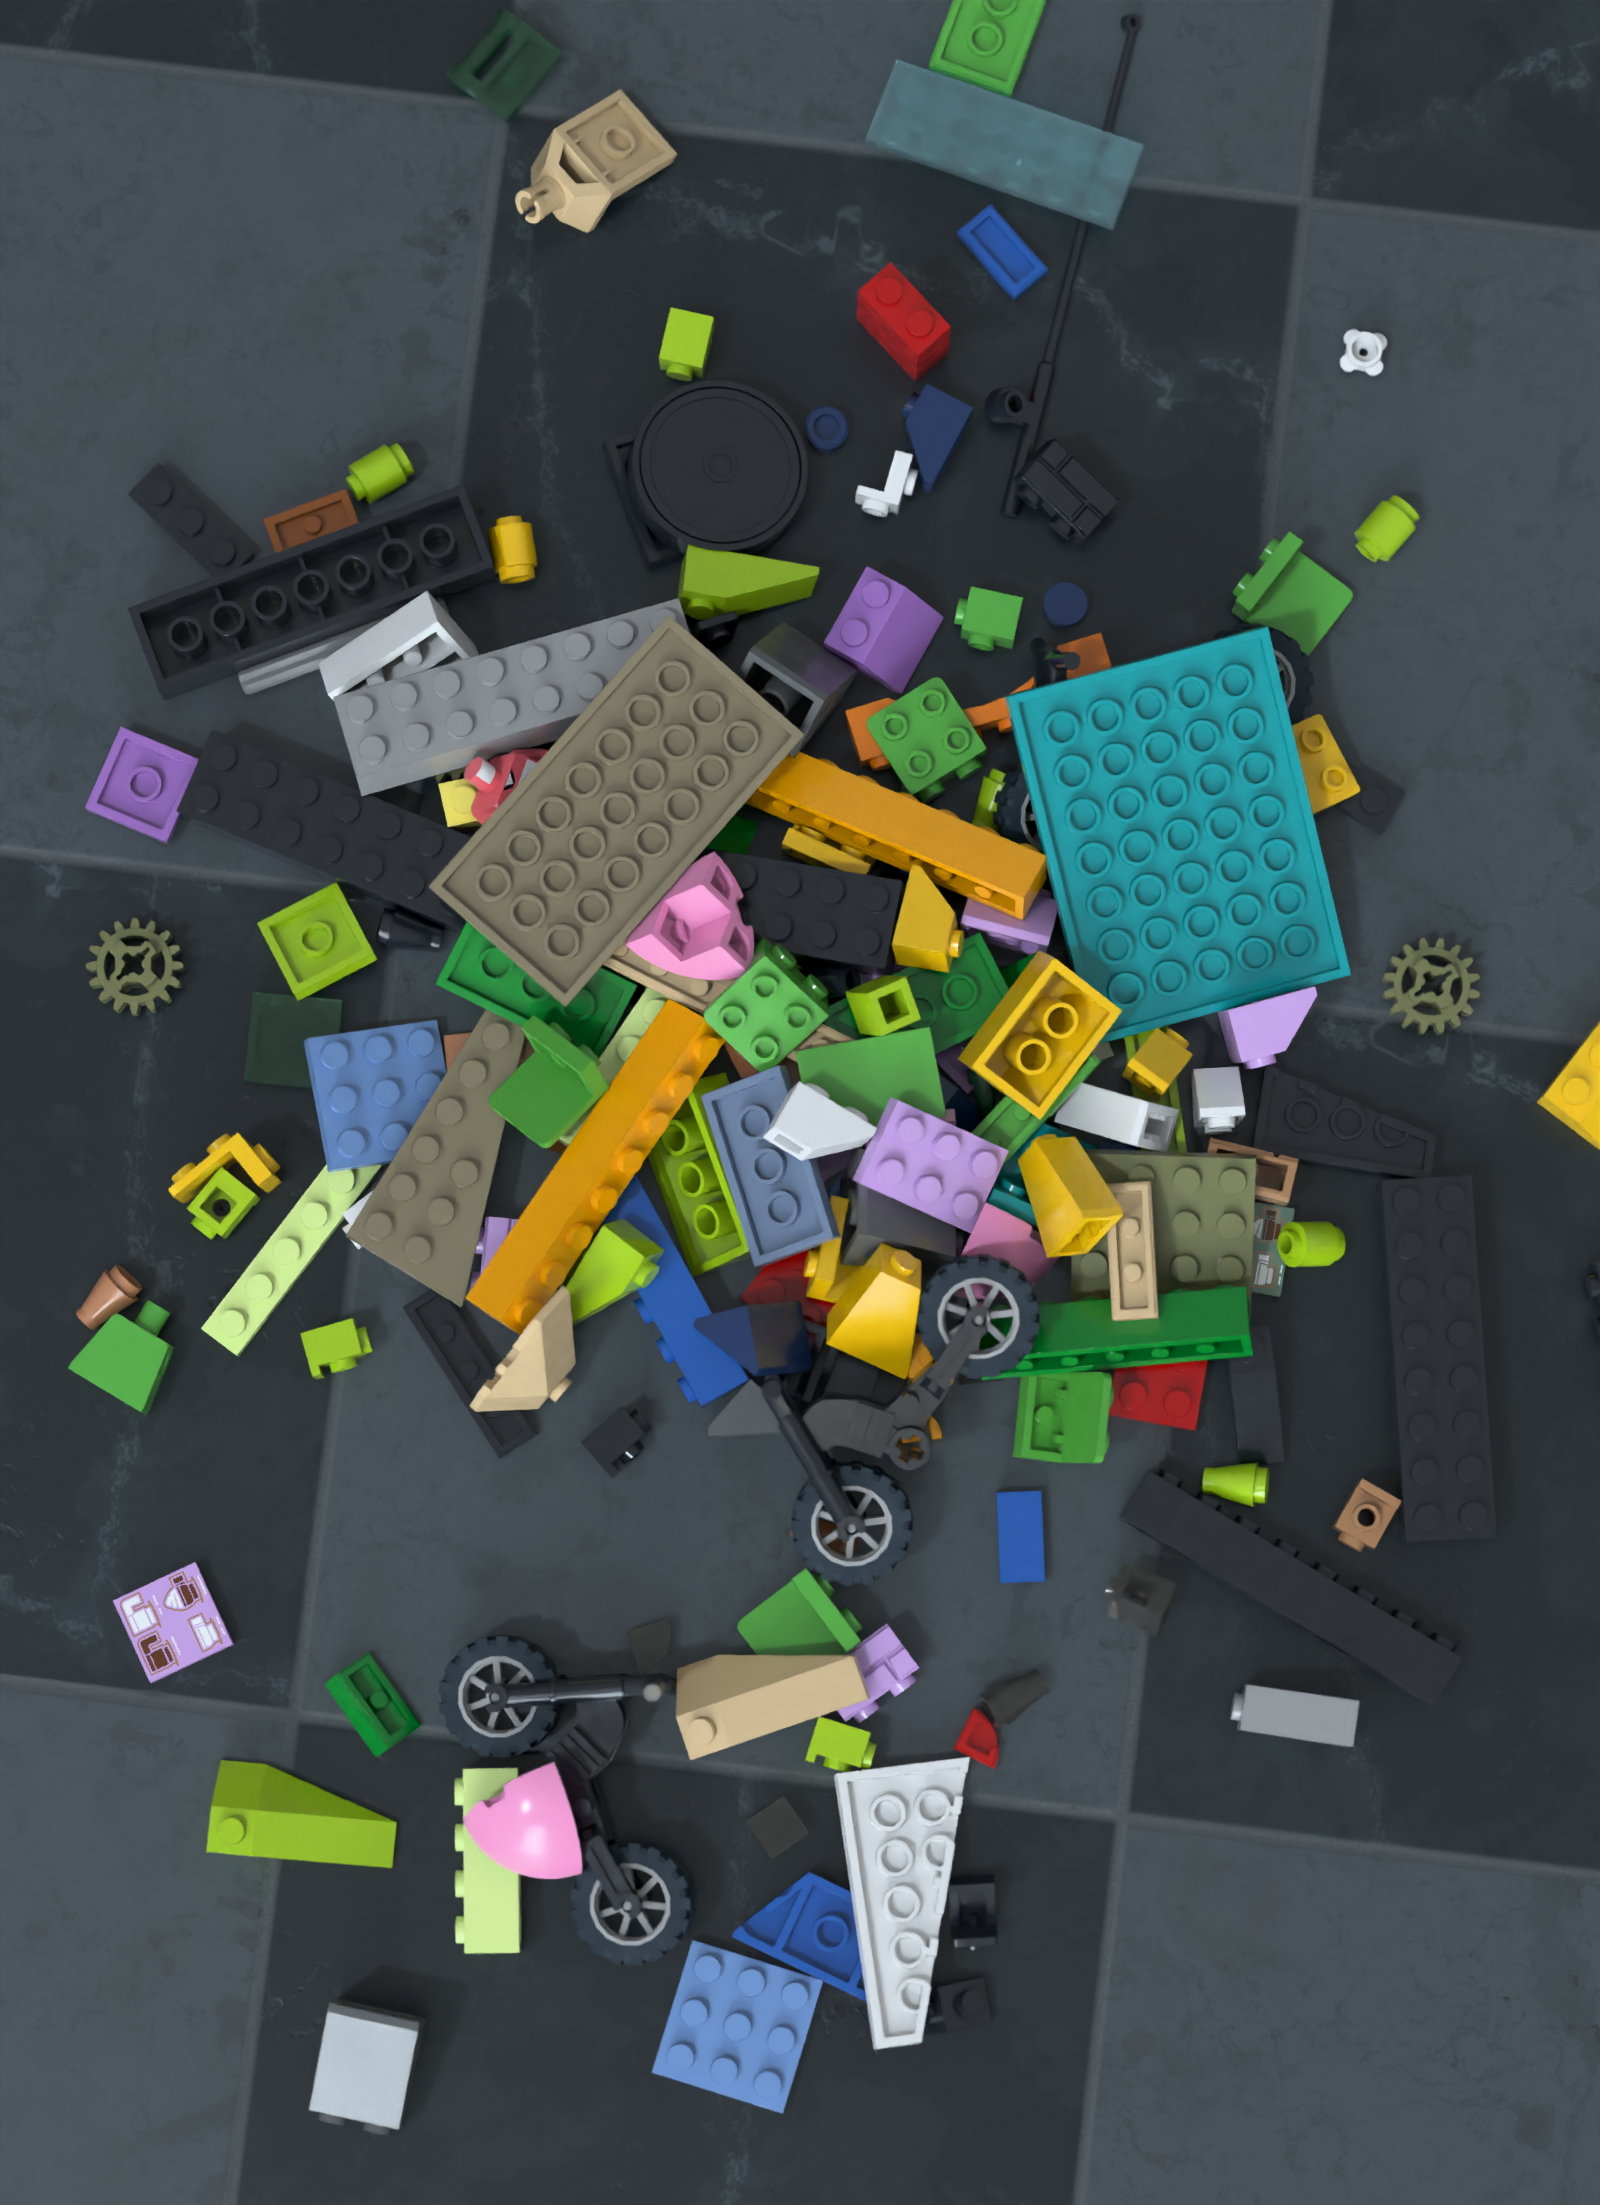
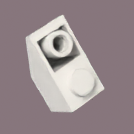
[1190,1067,1245,1134]
[763,1081,877,1161]

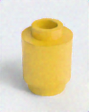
[488,516,538,584]

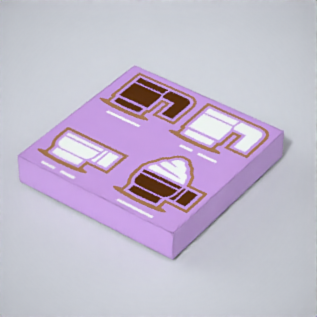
[113,1562,234,1683]

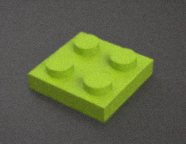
[257,882,377,1001]

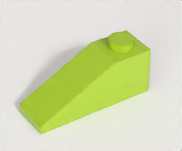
[678,544,819,620]
[565,1219,664,1326]

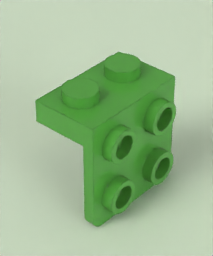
[1231,531,1353,657]
[867,677,987,804]
[704,938,829,1072]
[488,1015,609,1148]
[1013,1372,1114,1464]
[738,1569,863,1655]

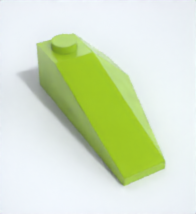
[206,1760,397,1868]

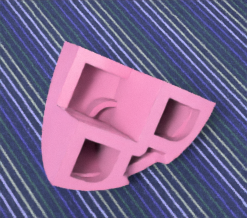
[626,852,754,980]
[953,1202,1060,1300]
[463,1762,582,1879]

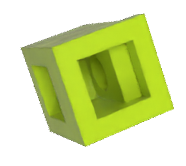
[187,1167,260,1240]
[300,1318,373,1380]
[805,1717,877,1772]

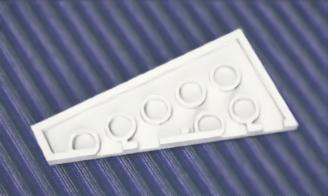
[834,1757,970,2050]

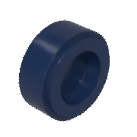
[805,406,849,452]
[1043,582,1088,628]

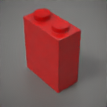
[857,262,951,382]

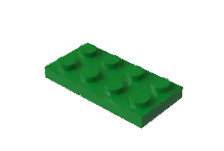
[435,921,638,1058]
[823,932,1009,1055]

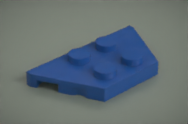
[732,1872,867,2002]

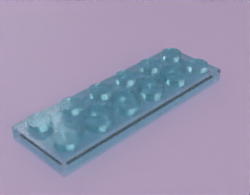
[865,59,1144,230]

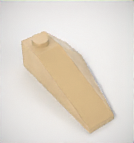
[470,1286,576,1412]
[676,1654,871,1760]

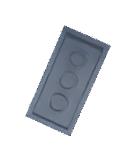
[701,1065,841,1267]

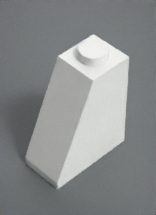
[1054,1083,1179,1152]

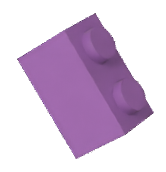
[824,566,944,695]

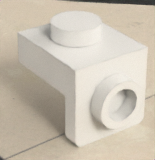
[855,450,919,517]

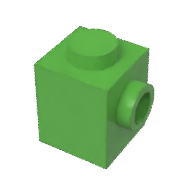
[954,586,1023,651]

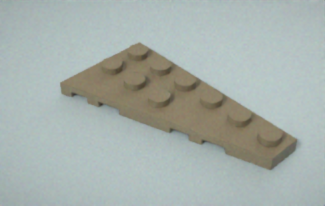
[346,1009,525,1307]

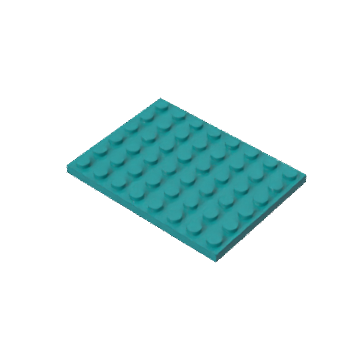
[1005,626,1351,1045]

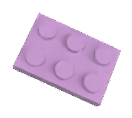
[852,1097,1009,1233]

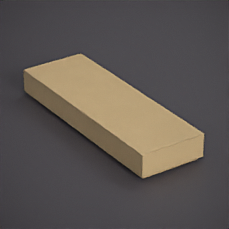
[1107,1181,1159,1322]

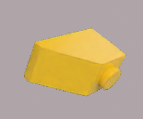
[892,865,964,973]
[1122,1028,1193,1102]

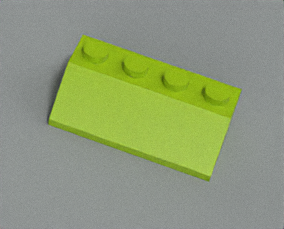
[648,1072,751,1278]

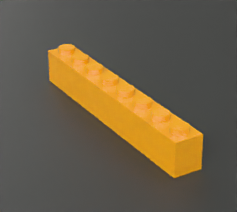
[746,752,1047,921]
[465,998,725,1336]

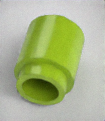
[345,443,414,504]
[1354,495,1419,562]
[1277,1221,1346,1267]

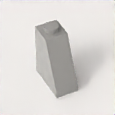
[1230,1684,1359,1747]

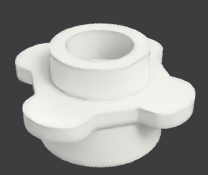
[1340,329,1387,376]

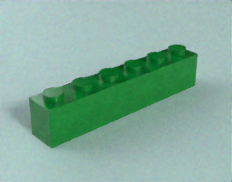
[979,1285,1253,1380]

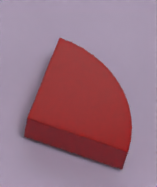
[953,1708,999,1769]

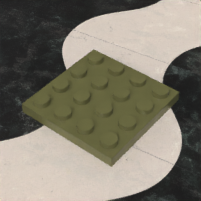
[1070,1149,1256,1316]

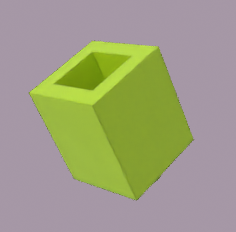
[659,307,715,381]
[845,975,921,1036]

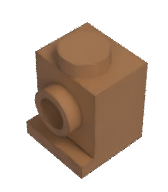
[1331,1479,1402,1553]

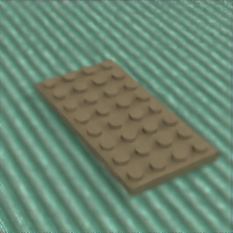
[429,615,805,1007]

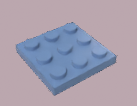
[304,1020,447,1173]
[652,1939,823,2114]

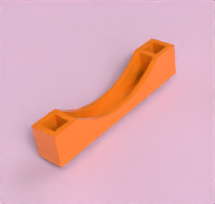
[845,633,1112,772]

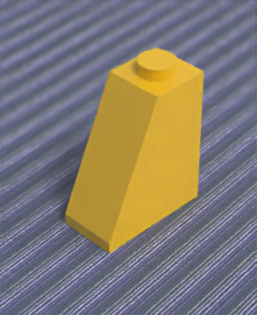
[1018,1134,1124,1258]
[826,1243,921,1379]

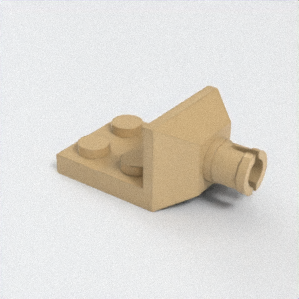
[515,89,677,233]

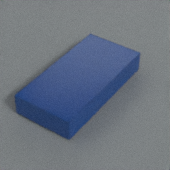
[957,204,1048,300]
[996,1491,1045,1584]

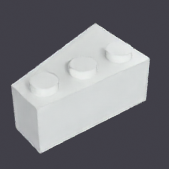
[318,591,479,701]

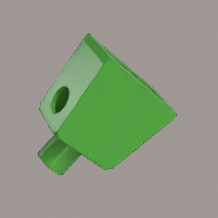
[68,1300,174,1415]

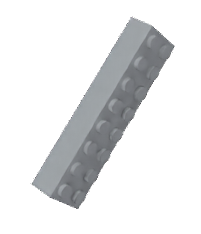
[333,598,690,796]

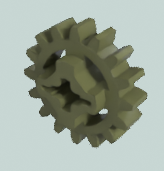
[86,918,185,1016]
[1382,938,1480,1035]

